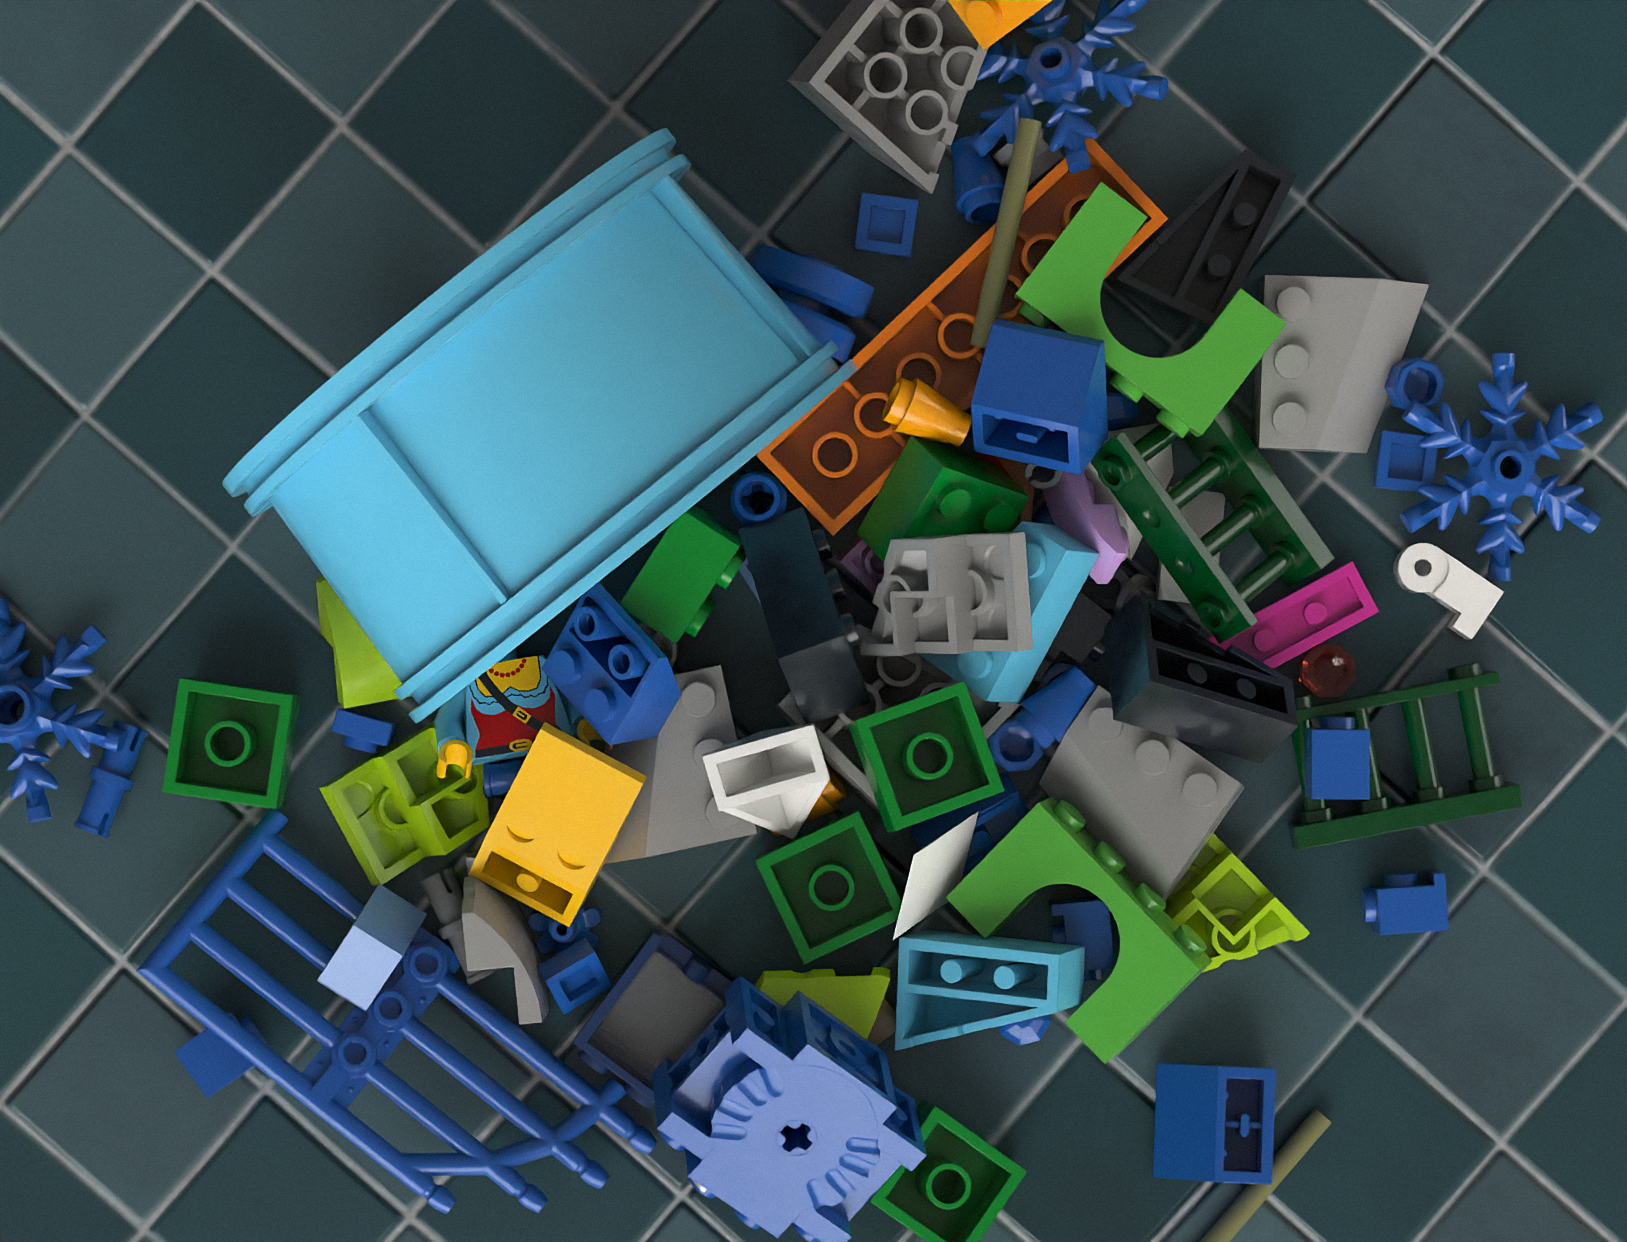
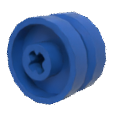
[750,244,875,364]

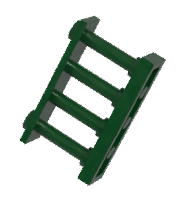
[1090,405,1334,644]
[1288,662,1524,850]

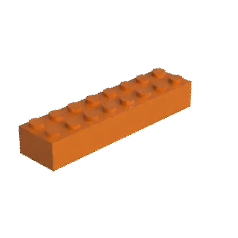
[756,138,1168,537]

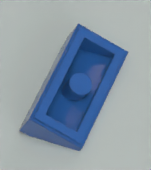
[909,772,1029,877]

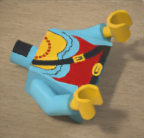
[434,648,613,778]

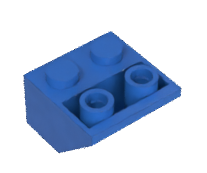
[971,318,1108,475]
[541,582,681,745]
[1152,1063,1276,1185]

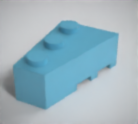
[917,521,1099,703]
[895,929,1085,1051]

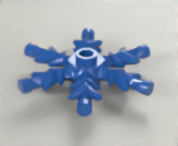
[968,0,1168,174]
[1400,353,1603,581]
[0,598,127,823]

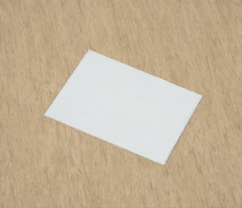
[893,811,979,940]

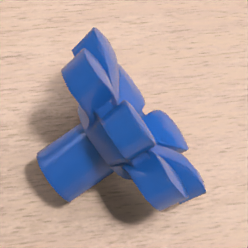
[528,899,603,954]

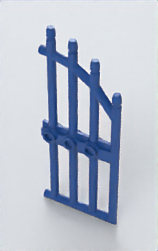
[136,808,658,1214]

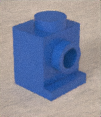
[1361,869,1449,935]
[1048,896,1115,981]

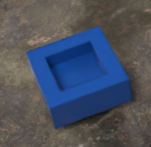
[854,192,919,258]
[1372,430,1438,494]
[331,708,398,753]
[537,938,613,1015]

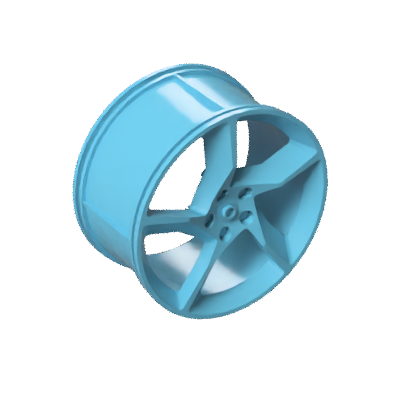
[222,128,858,724]

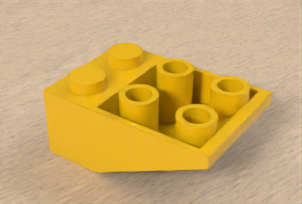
[468,722,647,927]

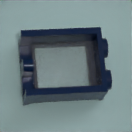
[573,925,734,1108]

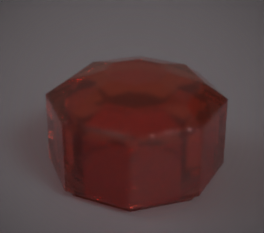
[1300,644,1355,697]

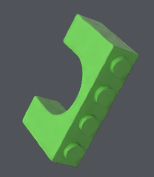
[1014,182,1287,438]
[945,797,1213,1064]

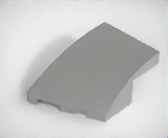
[860,532,1033,656]
[462,851,550,1025]

